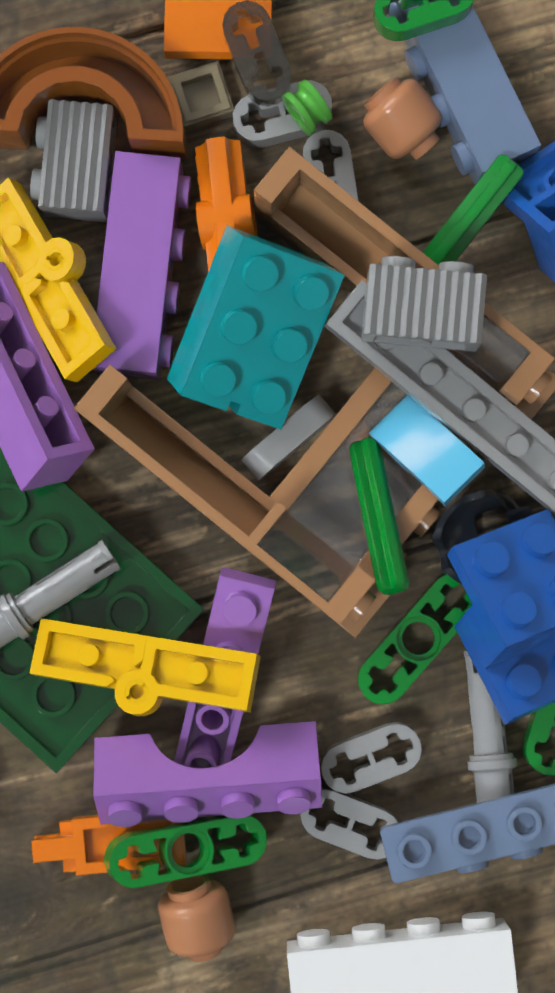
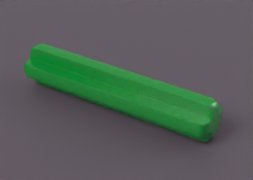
[422,154,524,265]
[349,438,409,595]

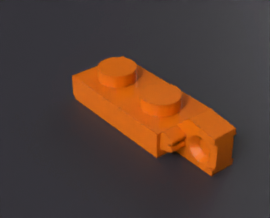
[31,814,187,876]

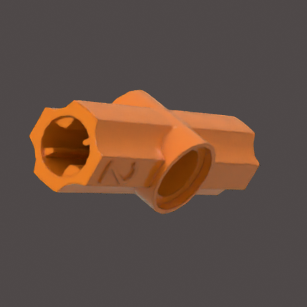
[195,136,258,272]

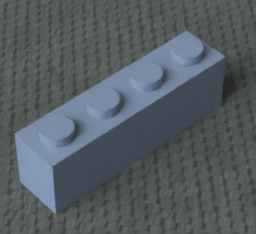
[386,0,541,185]

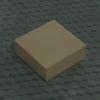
[168,61,234,132]

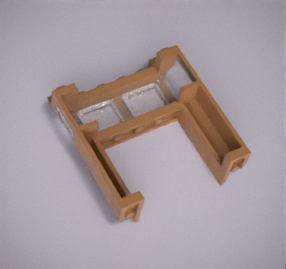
[74,146,555,638]

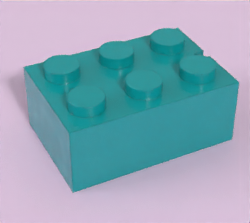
[167,225,345,430]

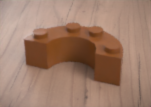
[0,27,187,160]

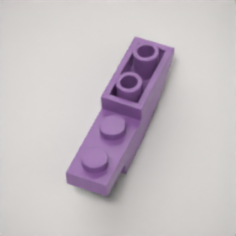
[174,567,277,768]

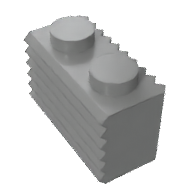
[30,99,118,222]
[362,256,487,352]

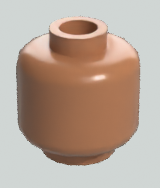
[363,77,442,160]
[157,874,236,962]

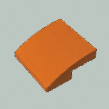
[164,0,272,60]

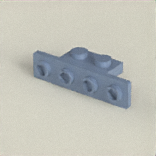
[380,784,555,883]

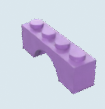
[93,721,322,827]

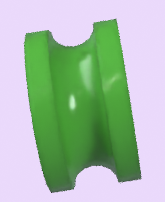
[281,79,333,136]

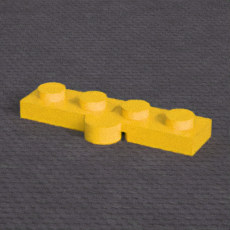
[0,177,117,382]
[29,618,261,716]

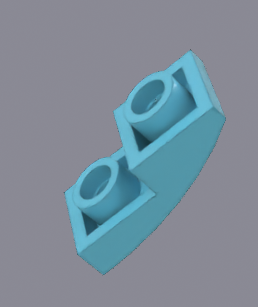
[369,395,485,507]

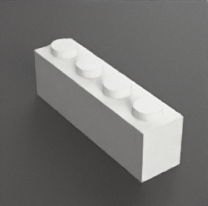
[287,912,518,993]

